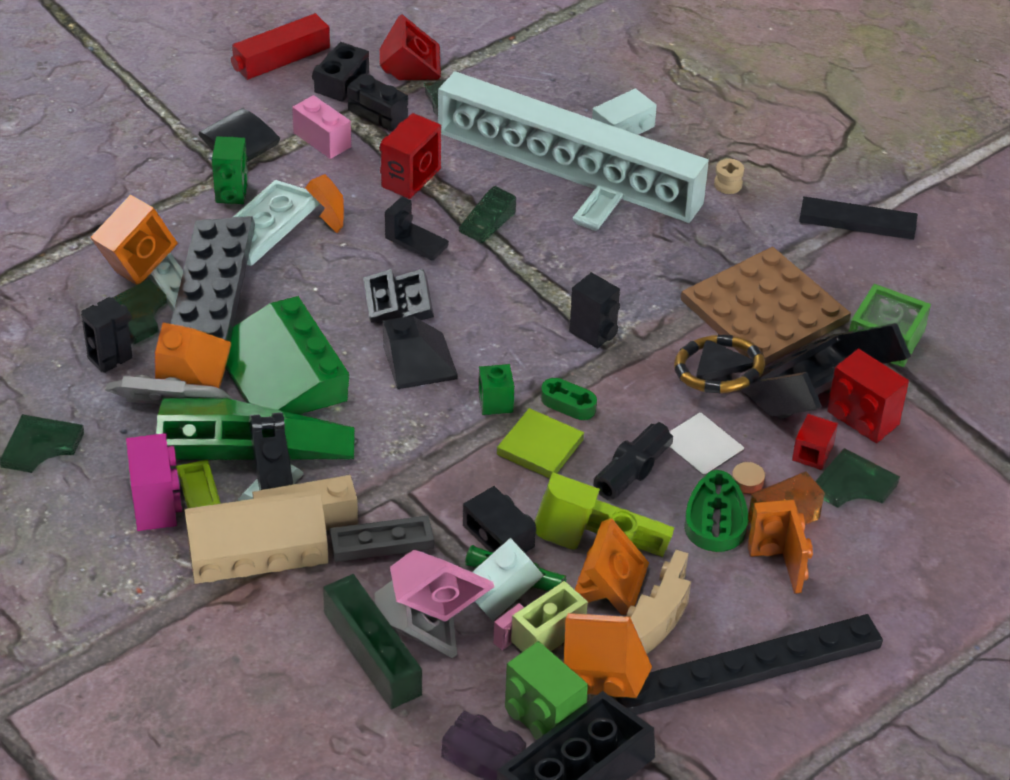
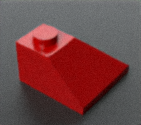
[379,14,441,80]

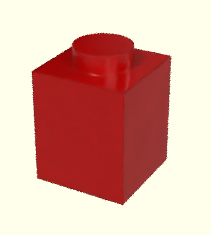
[792,414,838,470]

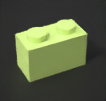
[511,581,588,652]

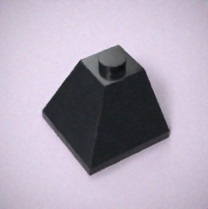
[383,316,458,389]

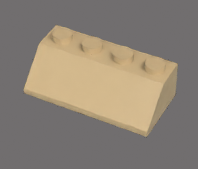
[184,489,328,584]

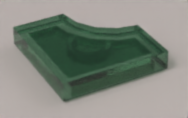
[112,279,167,345]
[0,414,84,473]
[810,448,900,508]

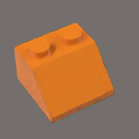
[564,613,652,698]

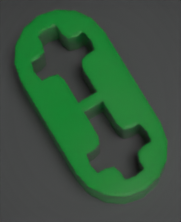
[541,378,597,420]

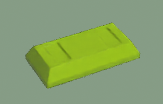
[176,459,221,509]

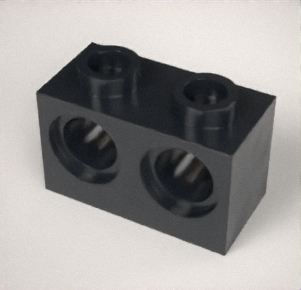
[312,42,369,102]

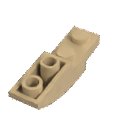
[626,550,691,654]

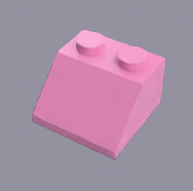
[390,550,494,622]

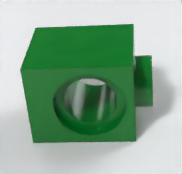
[478,364,515,415]

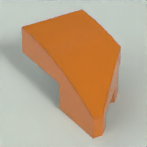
[305,174,344,233]

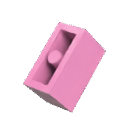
[292,95,351,159]

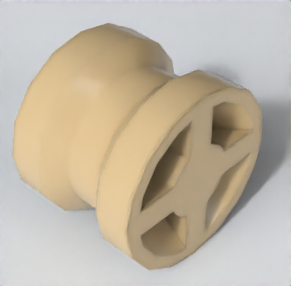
[714,159,745,194]

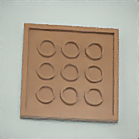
[681,246,851,366]

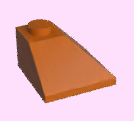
[155,322,232,389]

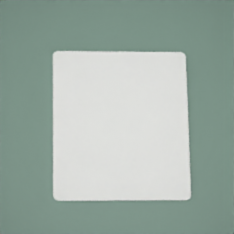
[670,413,744,474]

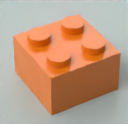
[90,194,178,286]

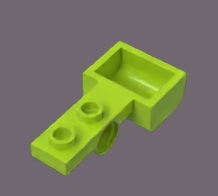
[534,472,675,557]

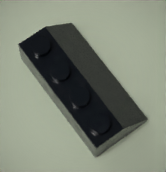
[497,691,655,780]

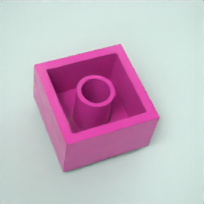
[126,433,182,531]

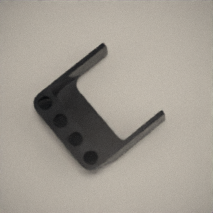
[741,323,911,419]

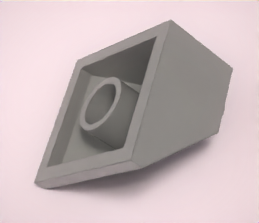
[374,581,457,658]

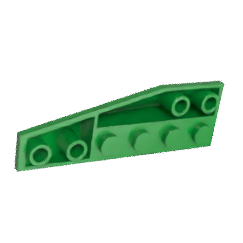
[156,398,355,460]

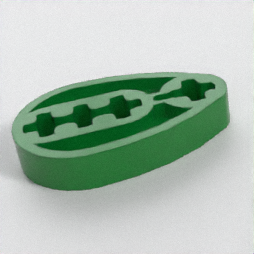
[684,470,748,552]

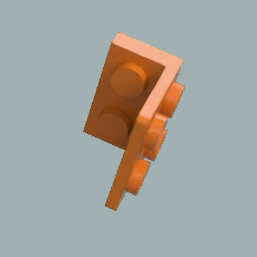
[747,500,813,594]

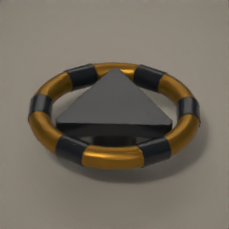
[674,334,765,394]

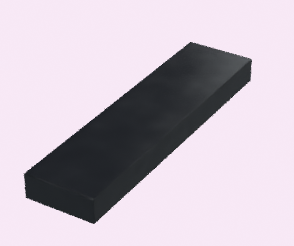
[799,196,918,240]

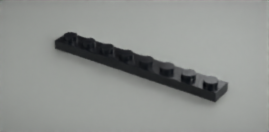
[615,614,883,715]

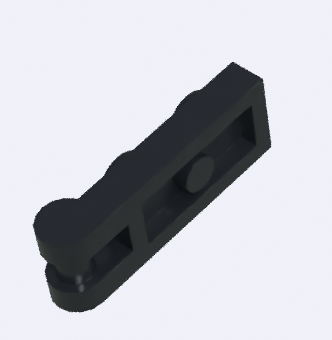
[249,412,294,491]

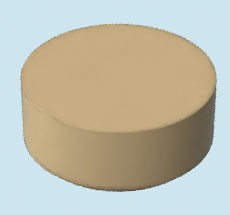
[732,462,765,494]

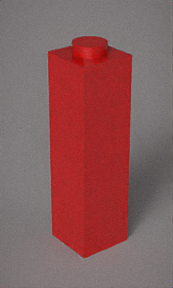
[231,13,330,80]

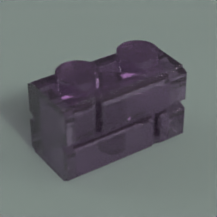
[441,710,527,780]

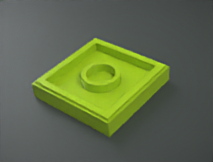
[497,408,584,479]

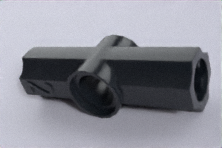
[593,422,673,500]

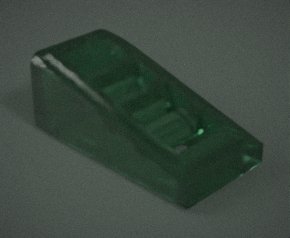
[459,186,516,243]

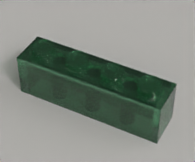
[323,573,422,710]

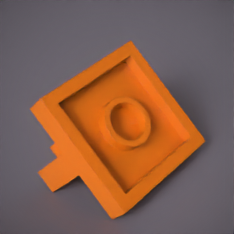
[575,518,649,615]

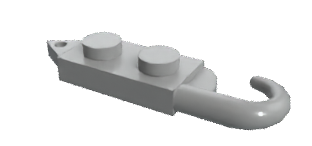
[105,375,231,405]

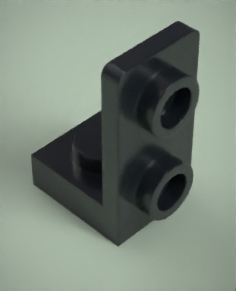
[385,196,449,260]

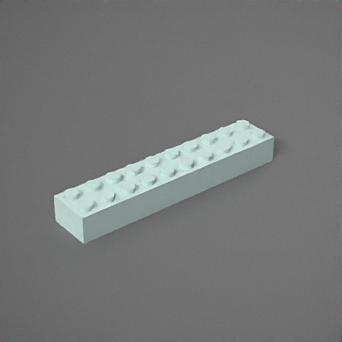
[438,71,709,223]

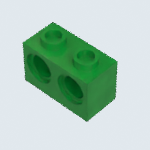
[212,136,248,205]

